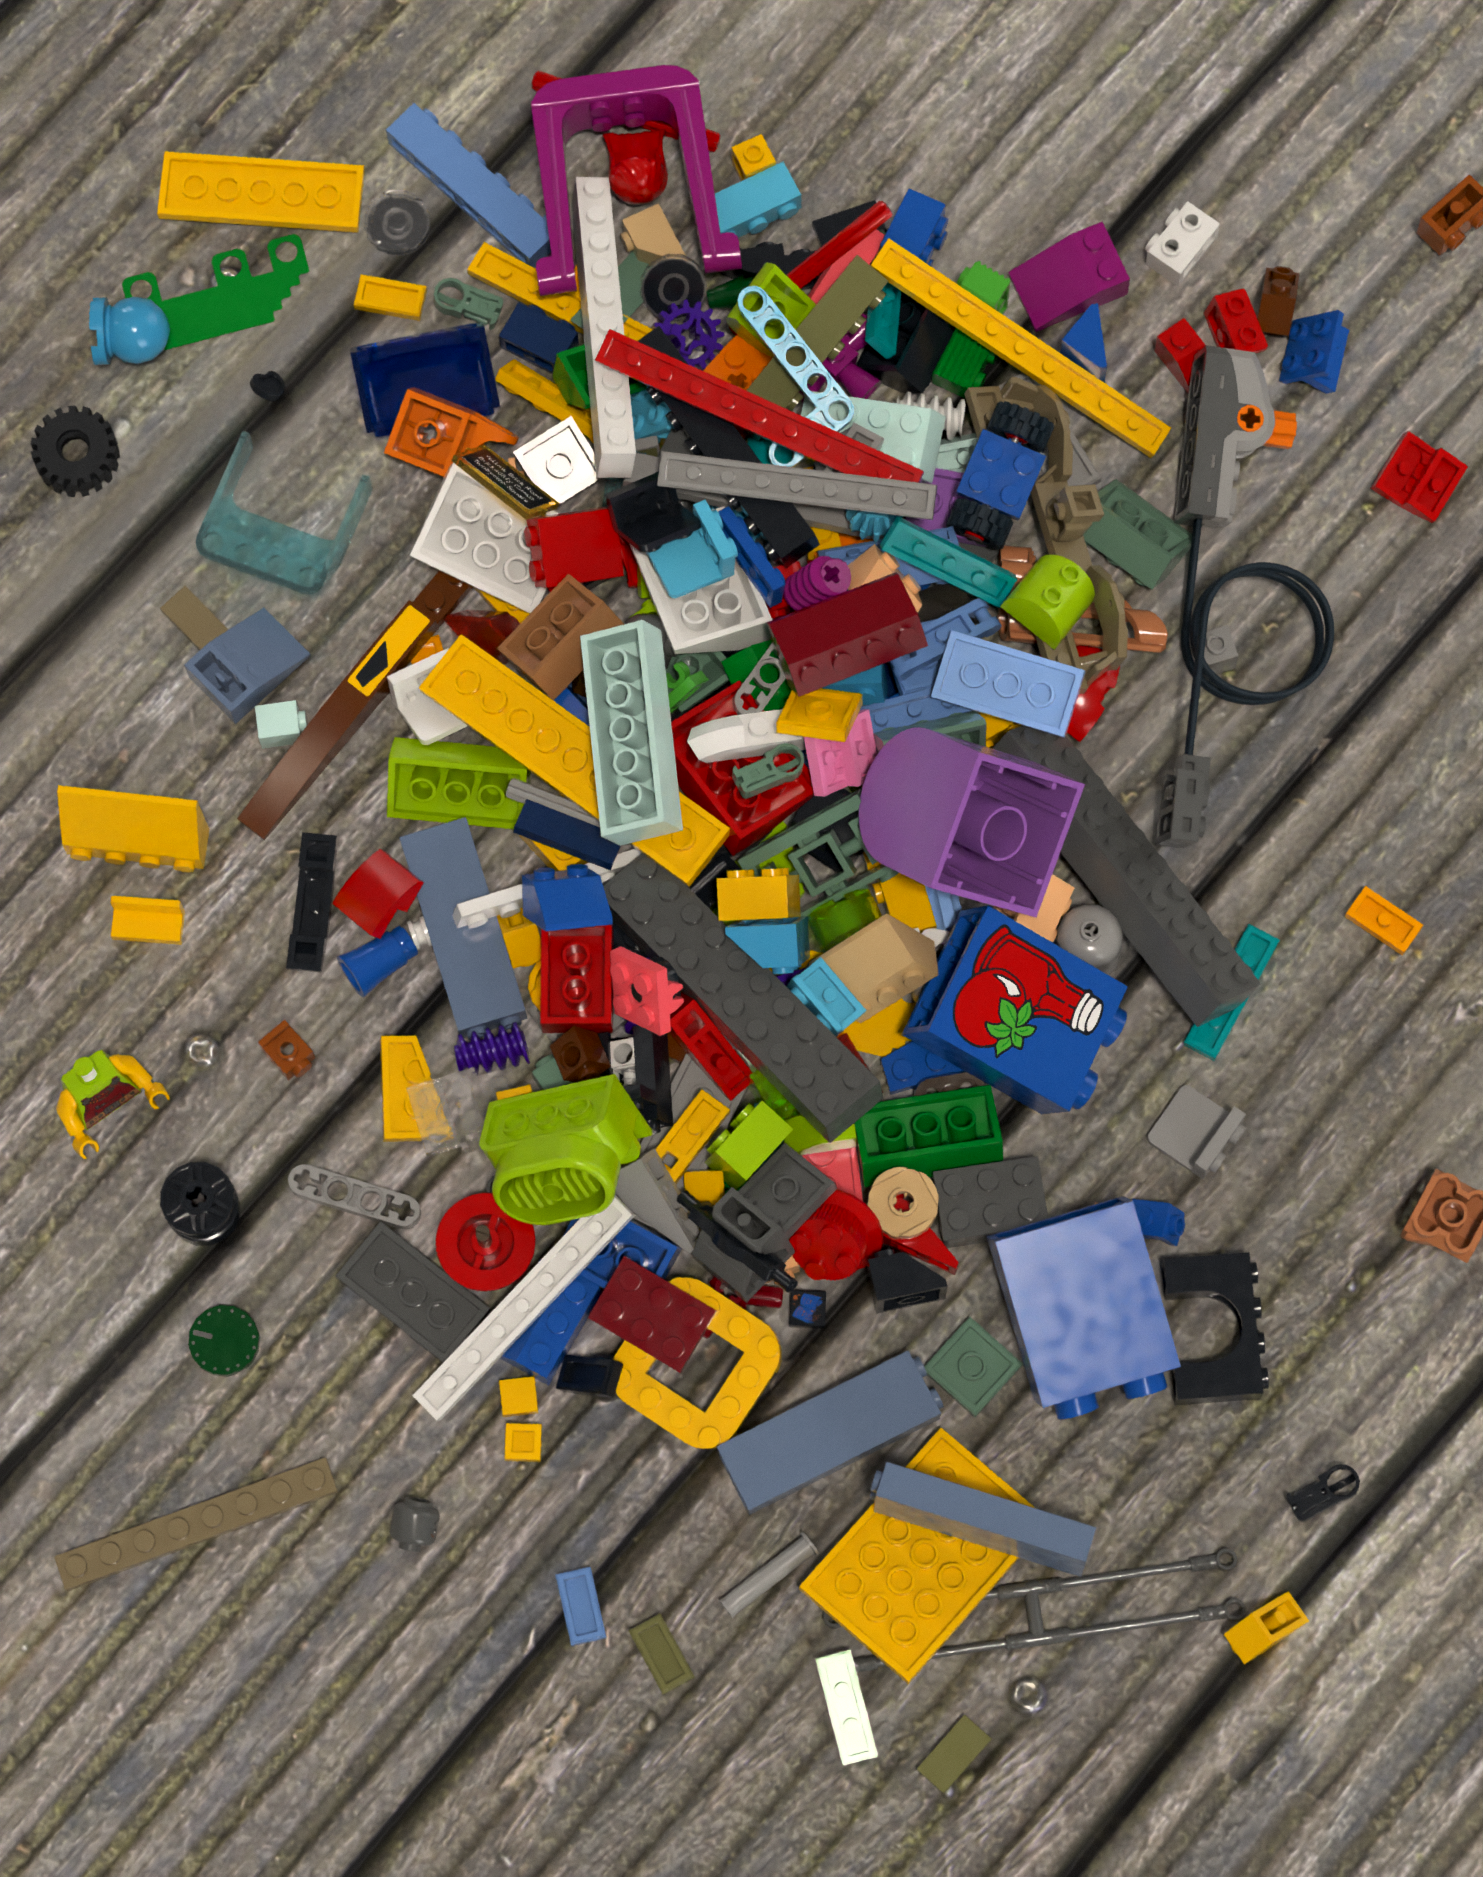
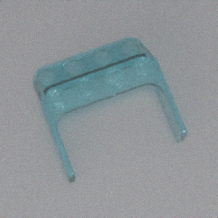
[196,431,372,595]

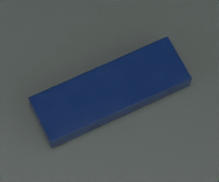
[513,799,621,871]

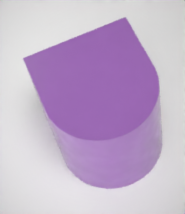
[859,727,1085,917]

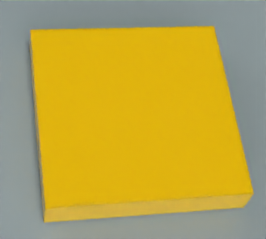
[776,688,863,742]

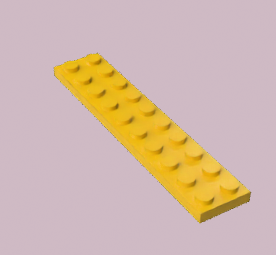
[419,634,730,887]

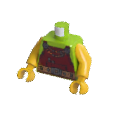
[56,1050,170,1159]

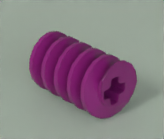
[784,556,851,611]

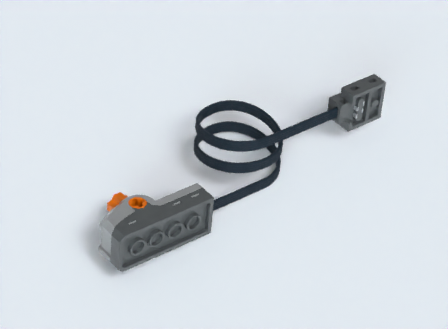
[1156,345,1334,848]

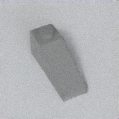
[615,1148,702,1253]

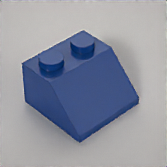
[522,864,613,932]

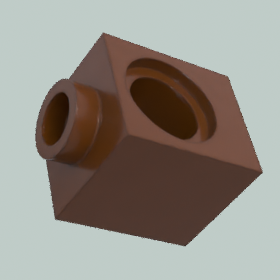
[550,1026,611,1083]

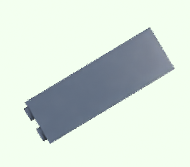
[399,817,528,1040]
[716,1350,944,1515]
[869,1462,1096,1577]

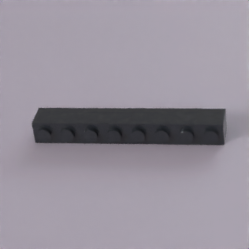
[638,326,820,568]

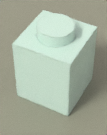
[255,700,307,749]

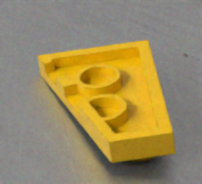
[380,1035,455,1142]

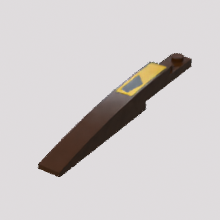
[237,570,473,841]

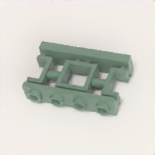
[737,787,899,922]

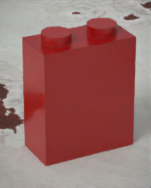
[524,507,624,588]

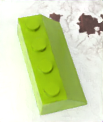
[387,737,531,829]

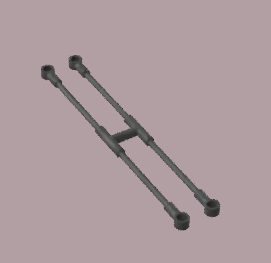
[823,1548,1246,1673]

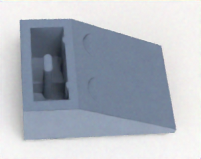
[184,608,311,724]

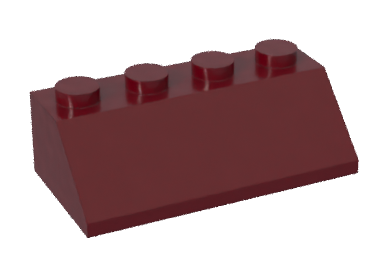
[767,572,928,697]

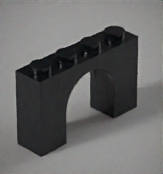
[1162,1252,1269,1405]

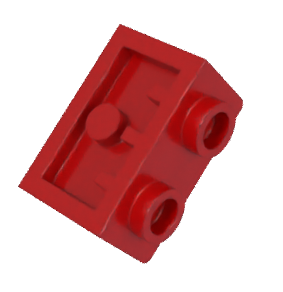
[1204,288,1268,353]

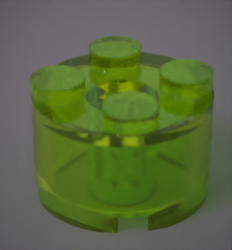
[808,889,882,954]

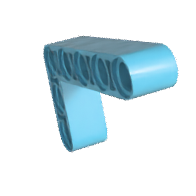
[737,286,854,467]

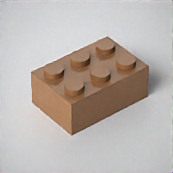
[497,574,624,701]

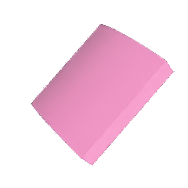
[804,709,877,797]

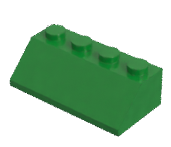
[854,1085,1004,1187]

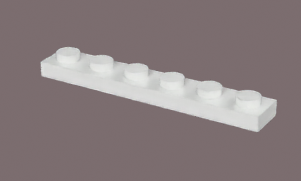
[452,848,642,928]

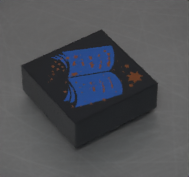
[790,1290,826,1328]

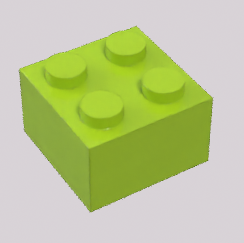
[704,1101,793,1190]

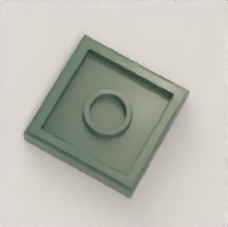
[924,1317,1023,1418]

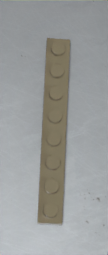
[54,1457,339,1592]

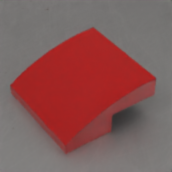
[1370,431,1468,523]
[332,849,424,939]

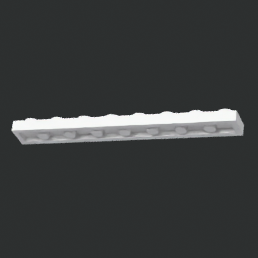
[412,1195,635,1421]

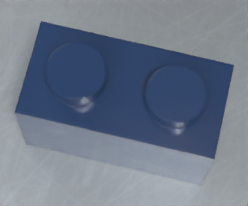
[499,302,579,374]

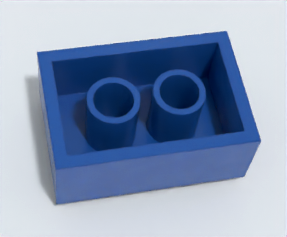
[563,1218,682,1289]

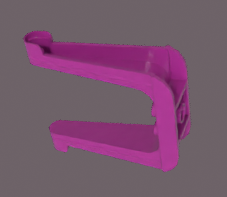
[531,65,742,296]

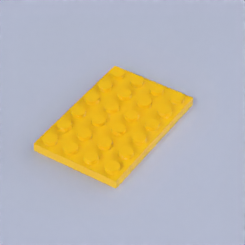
[799,1428,1035,1684]

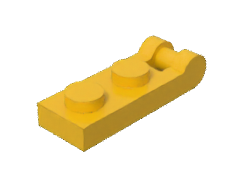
[655,1089,730,1184]

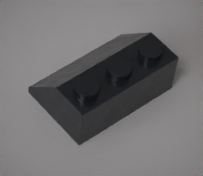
[856,291,956,394]

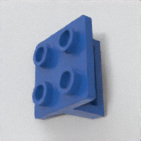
[1279,310,1349,394]

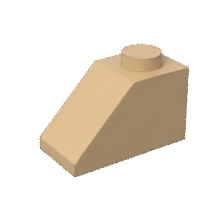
[620,203,688,265]

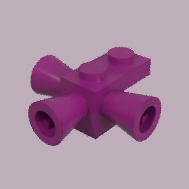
[799,313,882,403]

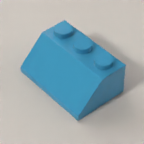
[725,916,810,974]

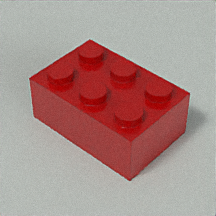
[540,925,614,1033]

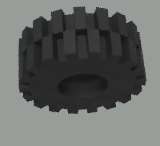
[31,405,120,497]

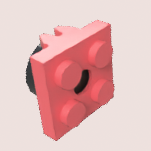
[610,946,684,1036]

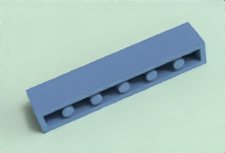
[386,103,551,268]

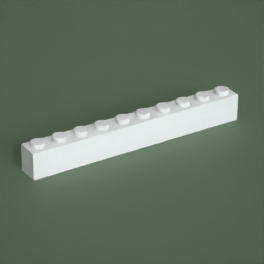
[571,177,636,478]

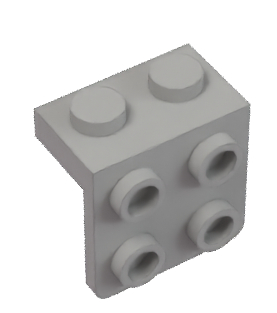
[1147,1085,1247,1180]

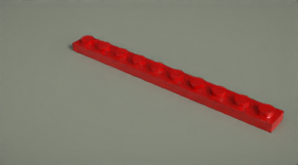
[595,329,924,483]

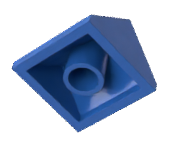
[1060,303,1107,383]

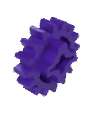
[651,300,725,371]

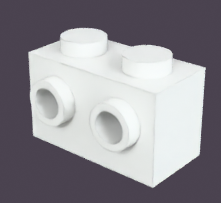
[1145,201,1220,287]

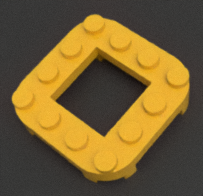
[613,1277,782,1449]

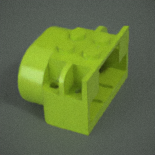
[479,1074,652,1225]

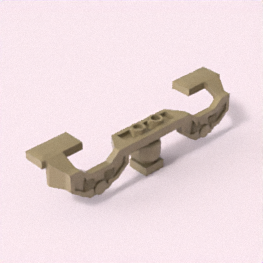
[964,377,1128,694]

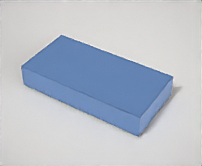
[556,1567,607,1646]

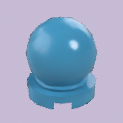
[89,297,170,365]

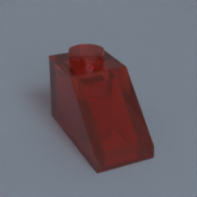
[444,610,520,665]

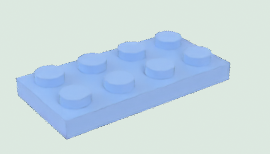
[931,630,1086,738]

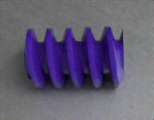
[454,1022,530,1079]

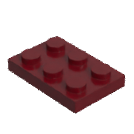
[588,1256,717,1373]

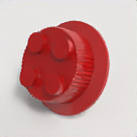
[789,1190,883,1281]

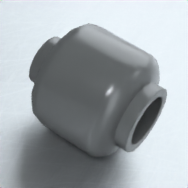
[390,1497,440,1552]

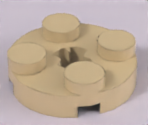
[868,1167,939,1240]

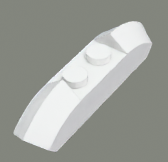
[687,709,806,763]

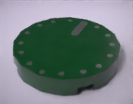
[188,1305,260,1377]

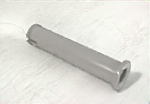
[719,1531,820,1618]

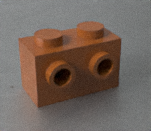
[1417,174,1483,256]

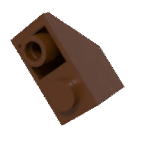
[1257,266,1300,336]

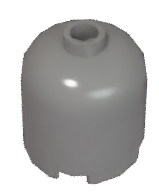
[1053,904,1123,975]

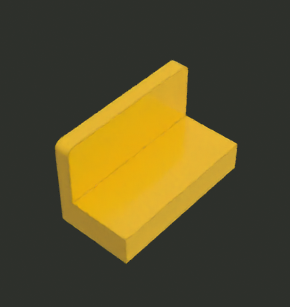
[110,896,185,945]

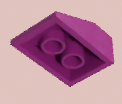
[1008,222,1130,332]

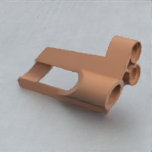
[997,545,1168,653]

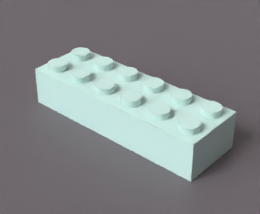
[580,620,683,846]

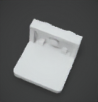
[387,648,467,745]

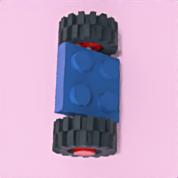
[946,401,1055,549]

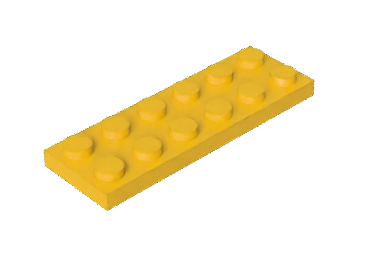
[157,151,365,233]

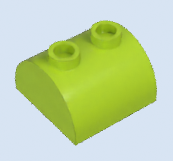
[725,263,816,357]
[1000,554,1095,650]

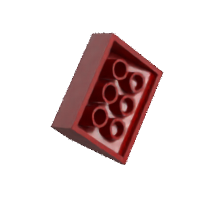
[671,680,814,856]

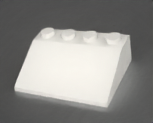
[409,462,559,614]
[629,506,772,654]

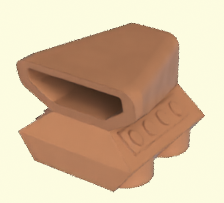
[1400,1169,1483,1263]

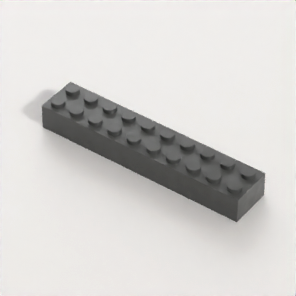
[992,725,1261,1027]
[603,853,883,1143]

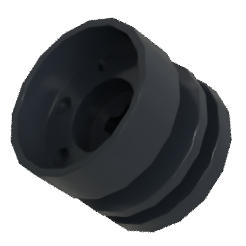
[160,1162,241,1246]

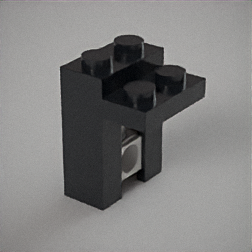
[597,1025,673,1134]

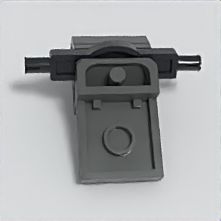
[677,1143,837,1303]

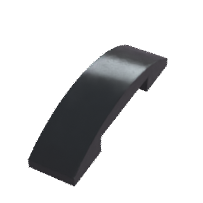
[286,832,337,973]

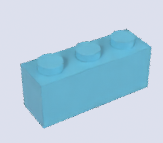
[715,162,802,238]

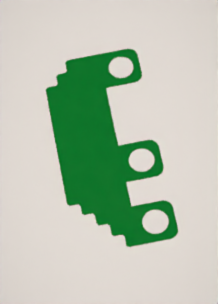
[122,234,310,350]

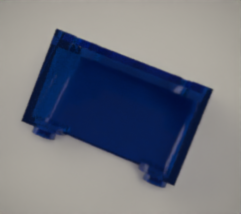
[350,322,500,437]

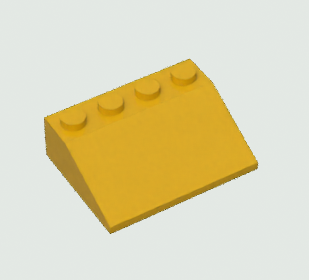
[57,785,210,872]

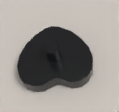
[250,371,285,401]

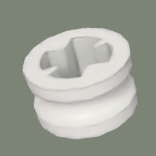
[406,916,432,950]

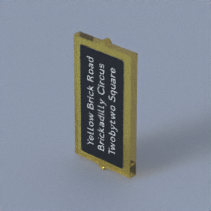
[451,445,560,520]

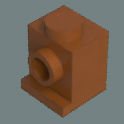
[258,1020,315,1081]

